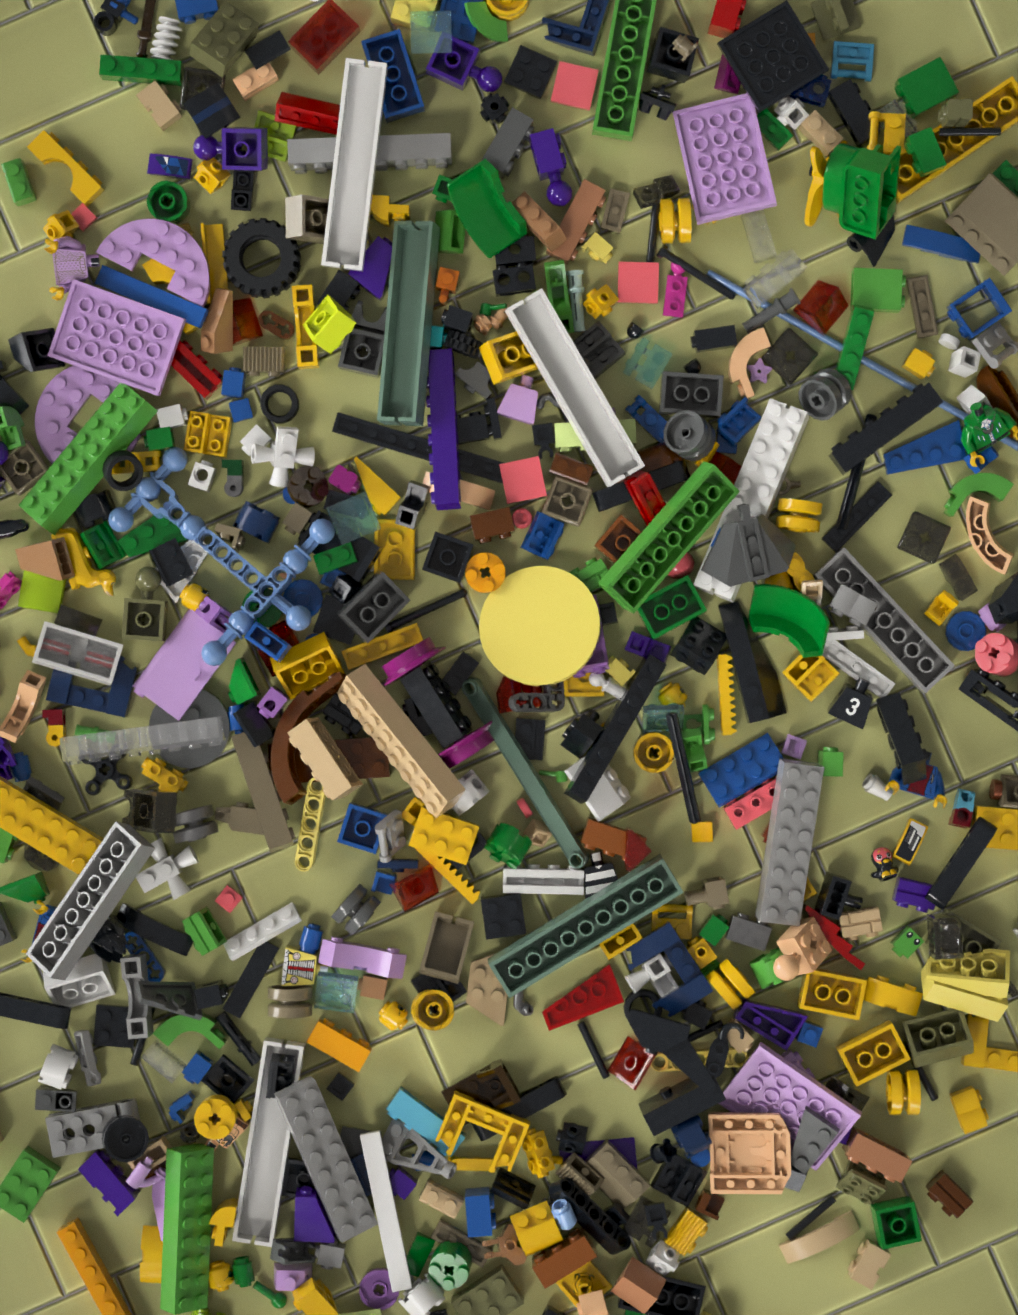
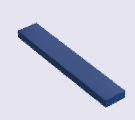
[95,265,209,329]

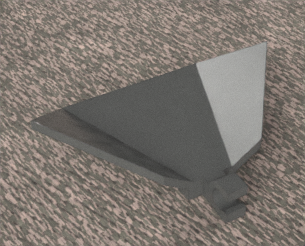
[701,503,796,587]

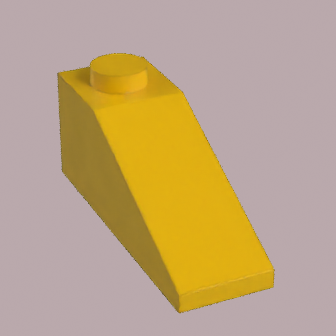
[354,456,402,516]

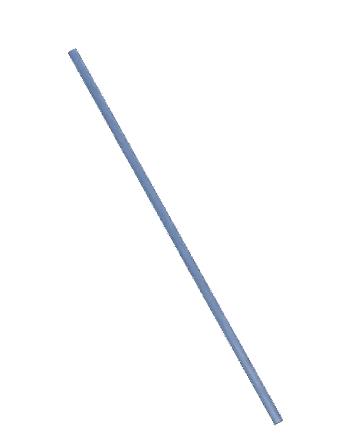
[706,269,1018,451]

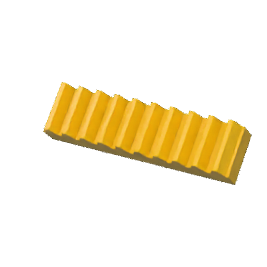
[341,623,423,670]
[717,654,737,735]
[415,848,480,905]

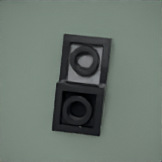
[231,170,255,211]

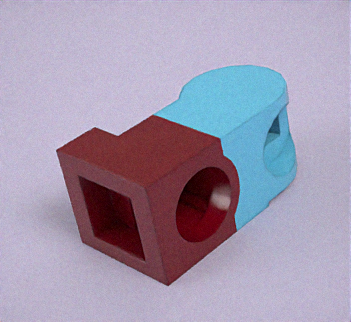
[948,788,975,829]

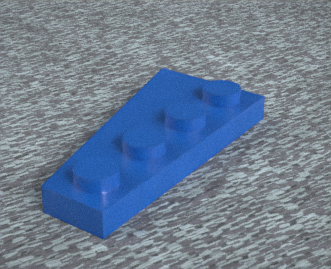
[883,420,966,475]

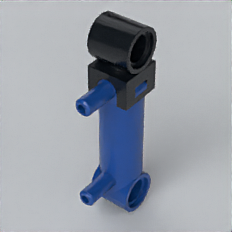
[94,0,139,36]

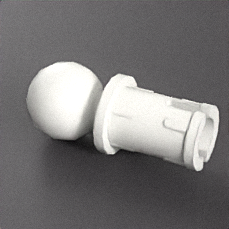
[589,672,626,700]

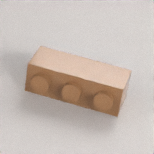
[512,191,567,252]

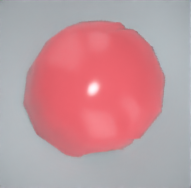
[668,552,695,579]

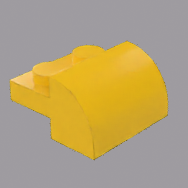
[371,195,411,227]
[782,654,840,703]
[599,923,643,960]
[209,1198,239,1247]
[509,1200,564,1257]

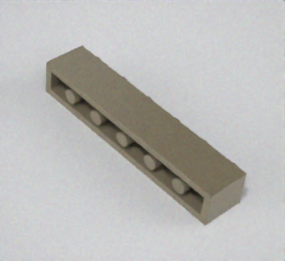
[231,732,296,853]

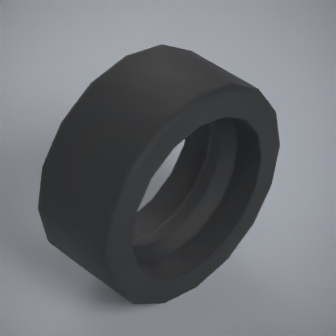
[260,384,299,423]
[102,450,144,491]
[623,988,662,1020]

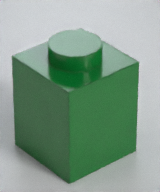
[144,426,175,451]
[698,913,730,946]

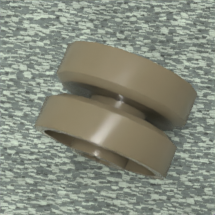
[268,985,312,1019]

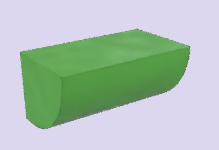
[435,210,465,254]

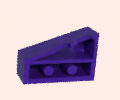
[733,998,808,1051]
[78,1149,140,1217]

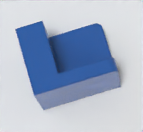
[371,870,397,895]

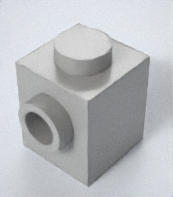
[315,1239,346,1269]

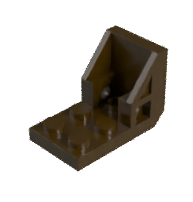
[441,1059,521,1125]

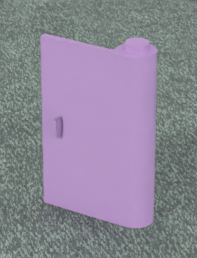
[133,609,237,721]

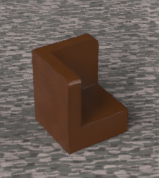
[695,1188,724,1220]

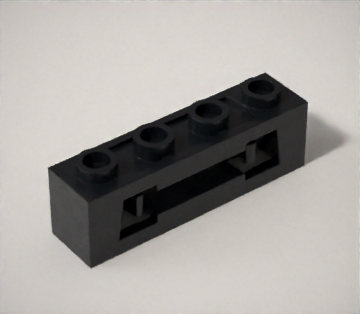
[959,668,1018,731]

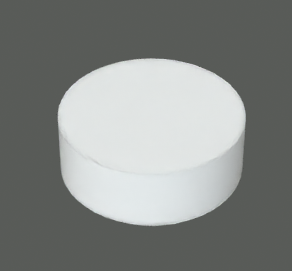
[938,333,960,350]

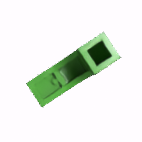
[544,260,574,333]
[943,473,1014,517]
[153,1013,227,1049]

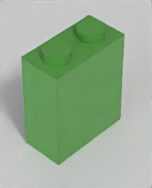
[850,268,906,313]

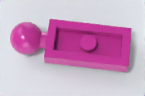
[663,262,688,318]

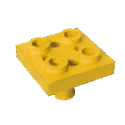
[556,1261,612,1307]

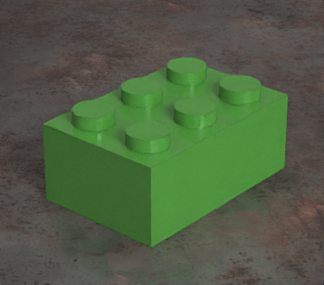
[0,1146,61,1223]

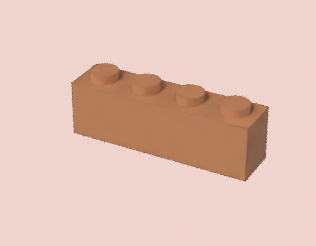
[546,179,607,265]

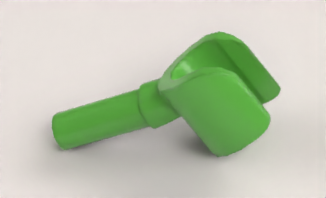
[539,770,567,783]

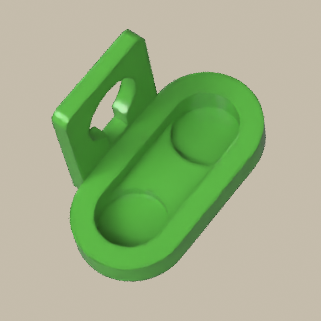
[682,704,715,745]

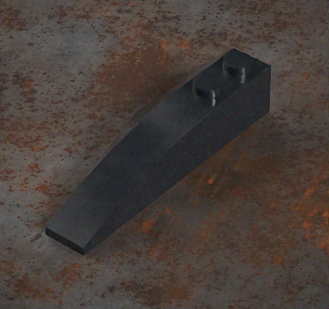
[718,601,787,723]

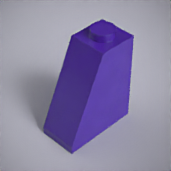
[348,236,393,302]
[294,1186,336,1243]

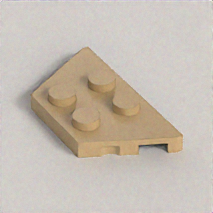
[466,953,507,1026]

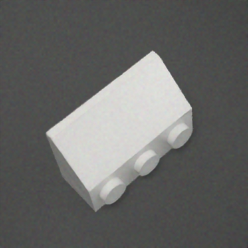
[564,755,631,822]
[43,954,115,1008]

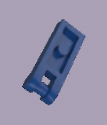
[625,395,667,443]

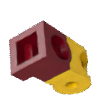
[42,708,66,747]

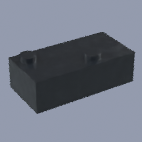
[638,1078,726,1136]

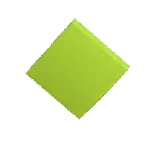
[247,110,297,162]
[18,570,66,614]

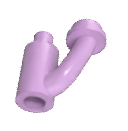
[126,1156,166,1189]

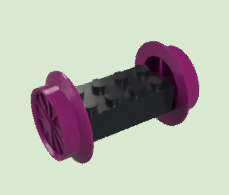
[382,637,494,769]

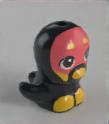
[871,847,899,882]

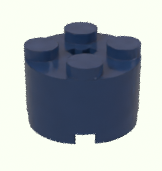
[233,501,280,544]
[671,1114,712,1159]

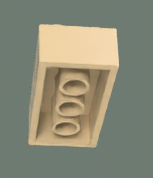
[287,717,363,801]

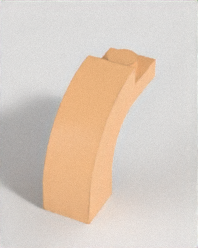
[728,327,771,399]
[423,472,495,510]
[0,670,46,743]

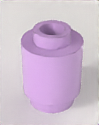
[978,602,1007,632]

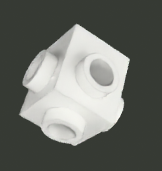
[774,96,809,130]
[645,1240,680,1276]

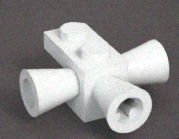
[251,426,315,487]
[136,837,199,900]
[625,954,678,998]

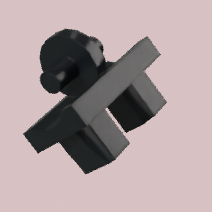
[639,84,676,121]

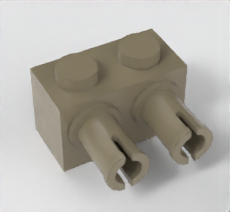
[684,876,729,909]

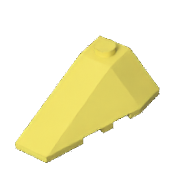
[926,949,1010,998]

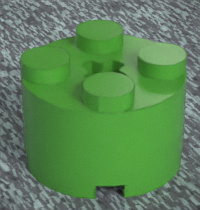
[750,947,783,989]

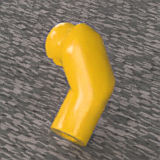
[17,636,37,657]

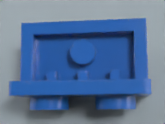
[716,397,762,446]
[520,511,564,560]

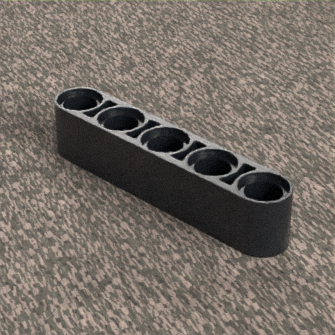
[592,460,690,512]
[925,816,998,910]
[0,992,72,1029]
[471,1076,567,1141]
[549,1177,631,1255]

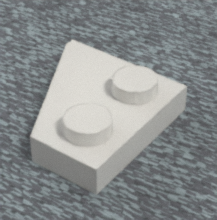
[826,625,864,641]

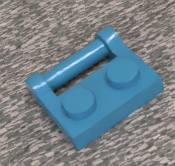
[830,41,874,82]

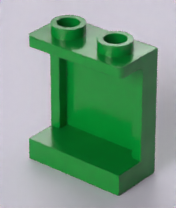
[894,57,959,119]

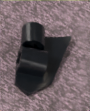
[847,215,895,267]

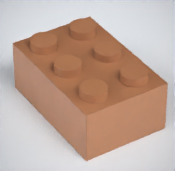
[842,1126,912,1183]

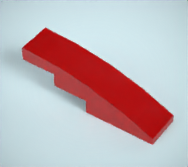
[803,904,865,970]

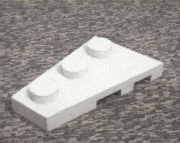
[155,540,208,603]

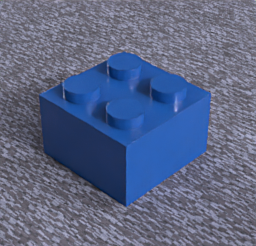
[337,802,389,854]
[465,1187,496,1238]

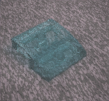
[410,11,452,54]
[326,492,381,545]

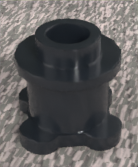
[650,1138,677,1164]

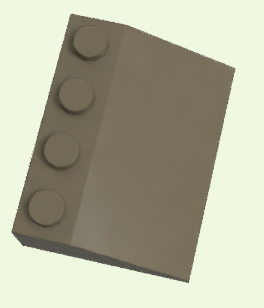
[945,172,1018,276]

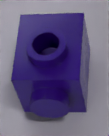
[389,1166,418,1200]

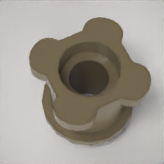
[672,34,699,62]

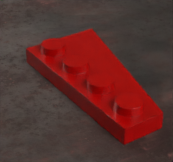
[542,964,624,1031]

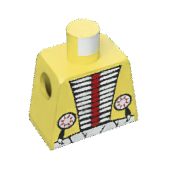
[281,946,329,986]

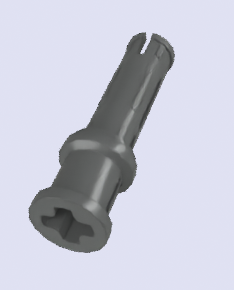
[742,288,801,334]

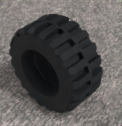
[222,218,301,299]

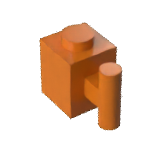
[435,267,460,306]

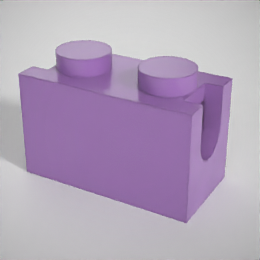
[195,596,232,633]
[257,686,290,719]

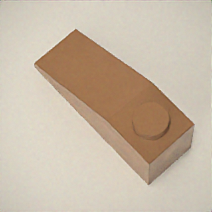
[201,288,233,354]

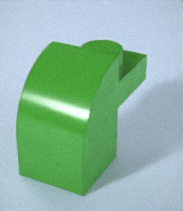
[0,406,26,451]
[682,728,708,772]

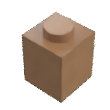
[357,973,388,1000]

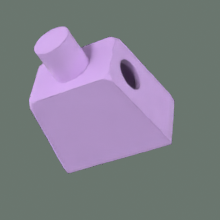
[497,375,538,425]
[274,1263,312,1291]

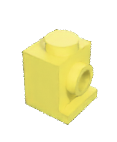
[581,232,613,264]
[605,655,636,686]

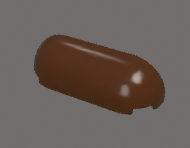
[977,365,1018,439]
[614,442,685,485]

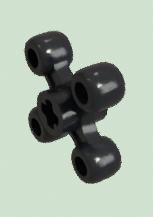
[80,743,133,796]

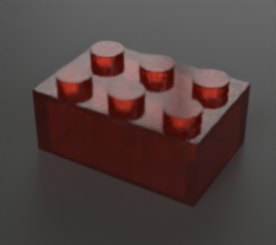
[288,0,361,75]

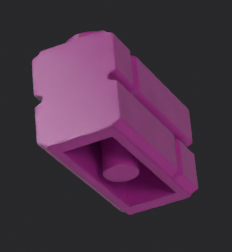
[329,465,362,495]

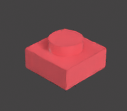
[215,885,243,913]

